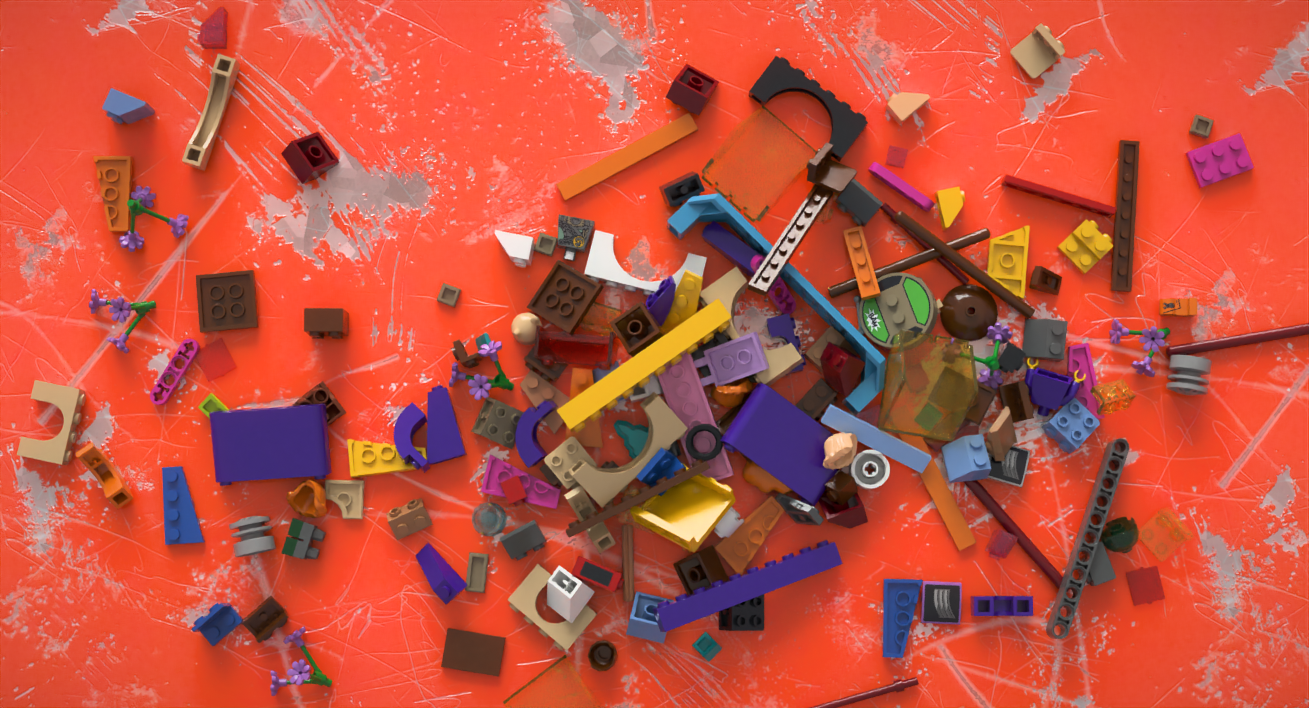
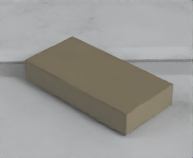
[465,552,489,593]

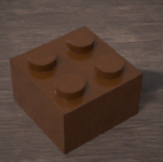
[304,308,349,339]

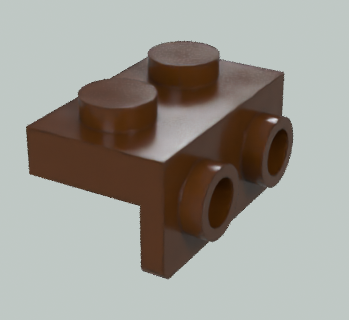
[451,339,482,369]
[998,380,1034,423]
[242,596,289,643]

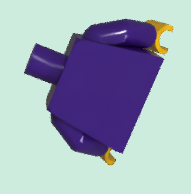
[1025,357,1086,416]

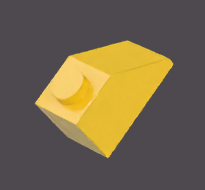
[934,186,965,231]

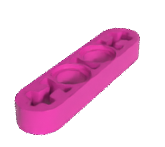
[868,162,934,212]
[751,254,796,314]
[150,338,200,405]

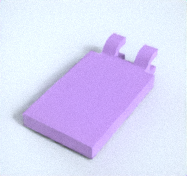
[693,331,769,387]

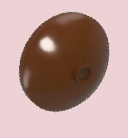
[940,284,998,341]

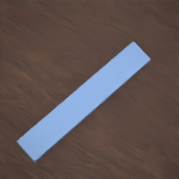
[821,404,932,473]

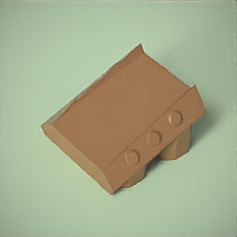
[986,407,1018,461]

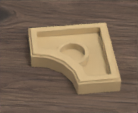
[325,480,365,519]

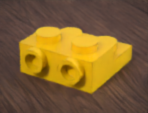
[1057,219,1113,274]

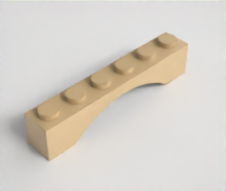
[182,54,240,171]

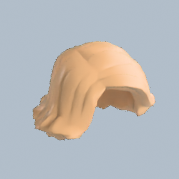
[823,433,857,470]

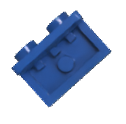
[636,448,686,496]

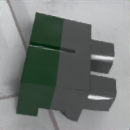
[282,518,326,560]

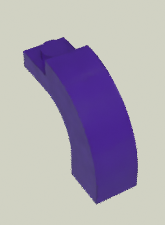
[515,400,558,468]
[394,402,430,473]

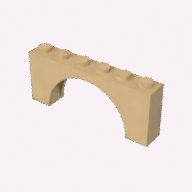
[700,266,804,386]
[568,392,688,508]

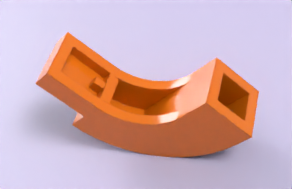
[76,442,133,509]

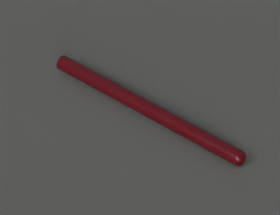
[1166,323,1309,358]
[963,480,1070,592]

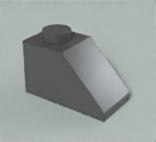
[1086,541,1116,586]

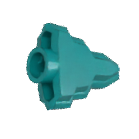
[613,420,649,459]

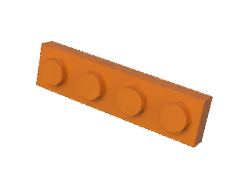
[843,226,881,301]

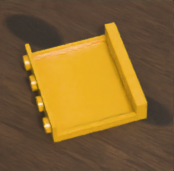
[629,462,736,553]

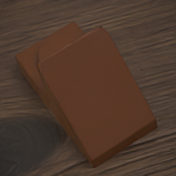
[1029,266,1062,295]

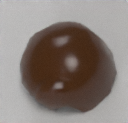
[588,640,618,672]

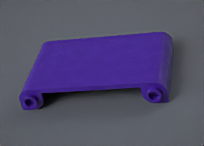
[720,383,839,507]
[209,404,332,486]

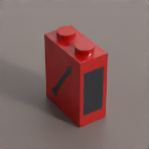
[571,556,624,592]

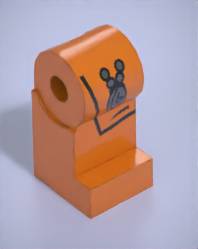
[1159,298,1197,317]

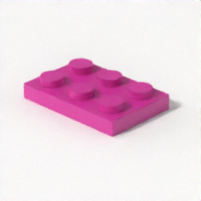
[1186,133,1254,189]

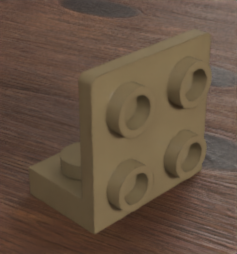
[471,397,524,449]

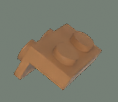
[386,498,433,541]

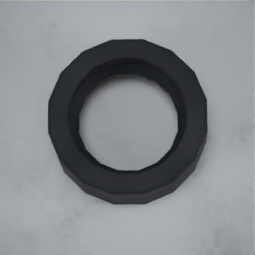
[686,424,723,461]

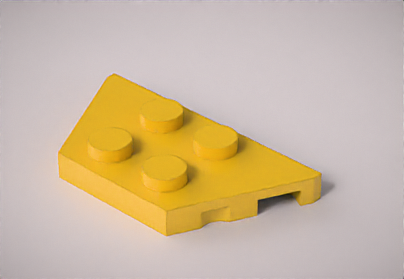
[987,225,1030,299]

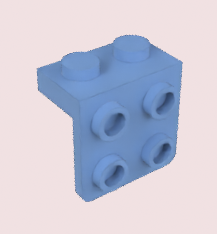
[1041,398,1100,454]

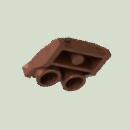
[292,381,346,427]

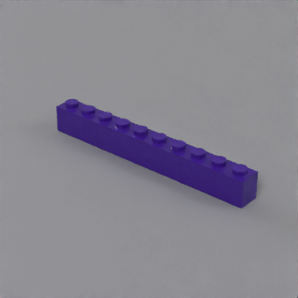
[653,540,843,632]

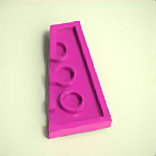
[1067,343,1105,419]
[481,454,561,509]

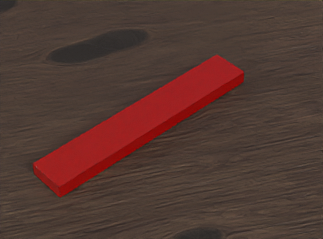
[1001,175,1116,218]

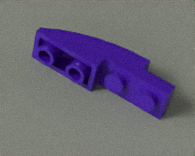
[645,275,676,326]

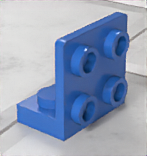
[191,603,243,646]

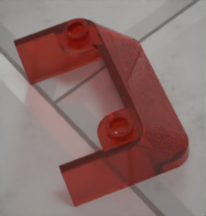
[533,325,620,370]

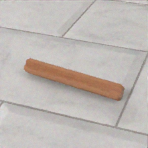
[622,525,634,602]

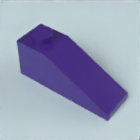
[416,543,468,605]

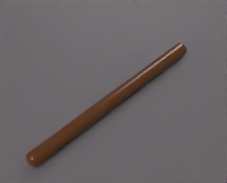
[894,211,1035,319]
[828,228,991,298]

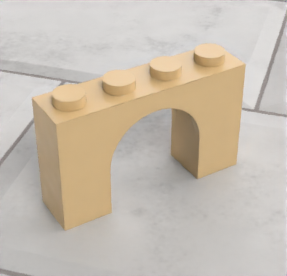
[17,380,86,466]
[508,564,597,651]

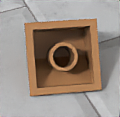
[804,326,857,375]

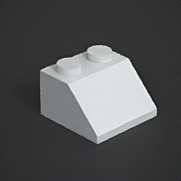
[495,230,535,267]

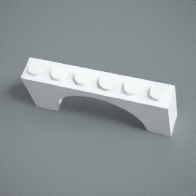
[584,230,707,296]

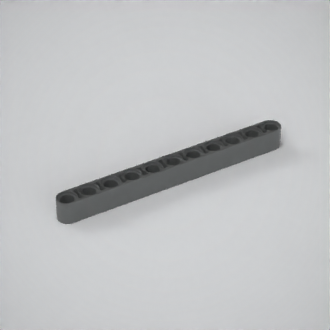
[1046,438,1129,639]

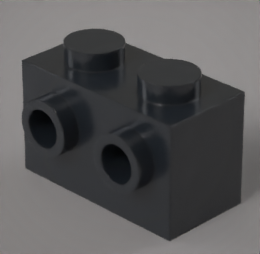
[659,171,705,207]
[997,341,1026,373]

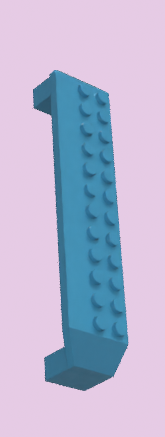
[667,193,886,416]

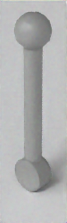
[854,295,865,335]

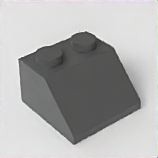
[836,179,883,227]
[1022,319,1068,362]
[499,520,547,561]

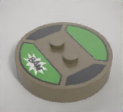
[859,272,938,351]

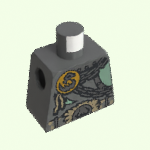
[558,214,595,261]

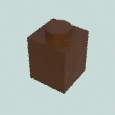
[824,470,858,505]

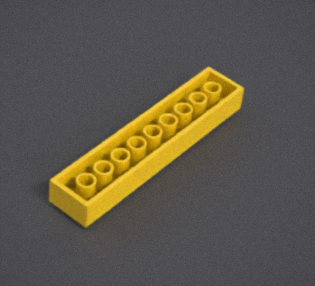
[557,298,732,433]

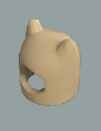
[511,312,543,345]

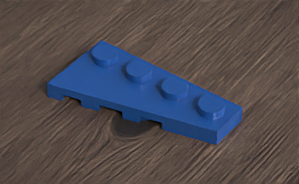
[162,466,205,545]
[882,579,923,658]

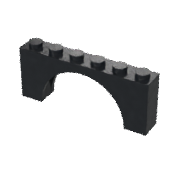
[748,56,868,162]

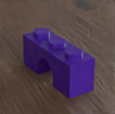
[766,313,806,375]
[971,596,1033,616]

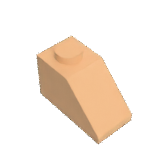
[885,92,931,125]

